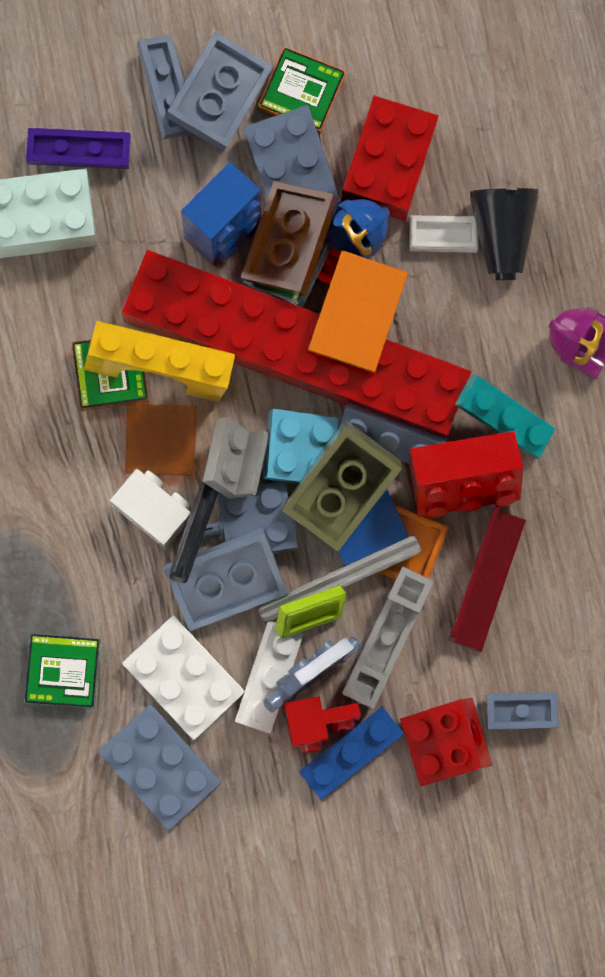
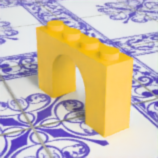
[84,321,235,402]

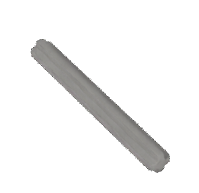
[258,536,421,622]

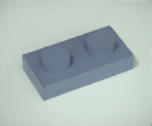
[485,692,559,730]

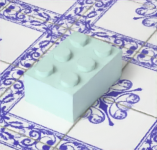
[0,169,98,258]

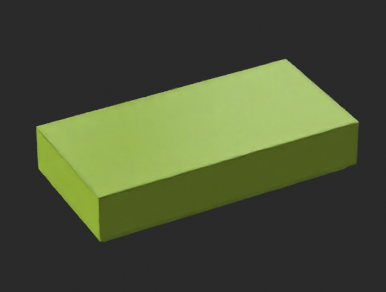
[275,585,346,639]

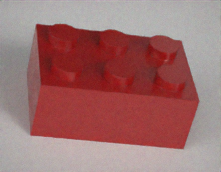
[341,95,439,221]
[410,431,523,518]

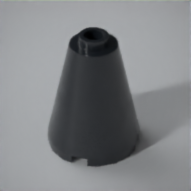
[470,188,539,280]

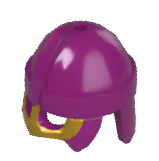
[548,307,605,379]

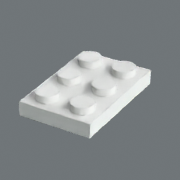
[122,615,245,741]

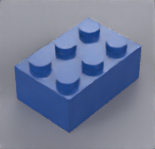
[181,162,261,266]

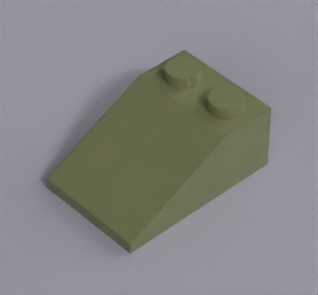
[282,420,402,551]

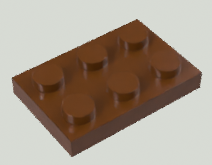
[241,181,339,296]

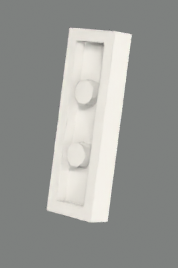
[235,622,304,734]

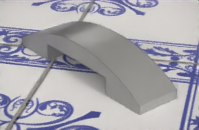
[342,566,434,709]

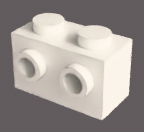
[110,469,191,549]

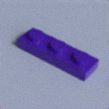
[26,128,131,169]

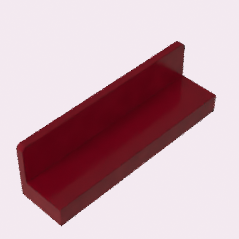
[448,505,526,652]

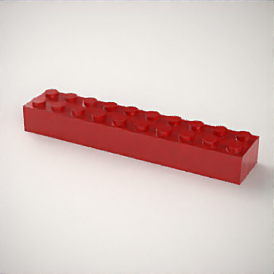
[121,249,472,438]

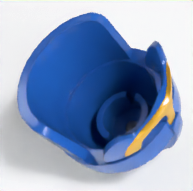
[324,199,390,259]

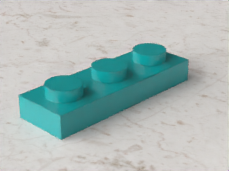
[455,375,556,458]

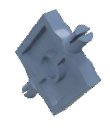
[202,481,298,554]
[263,637,362,713]

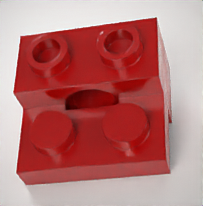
[284,696,361,754]
[400,697,493,787]

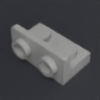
[203,417,269,499]

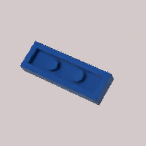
[299,706,404,800]

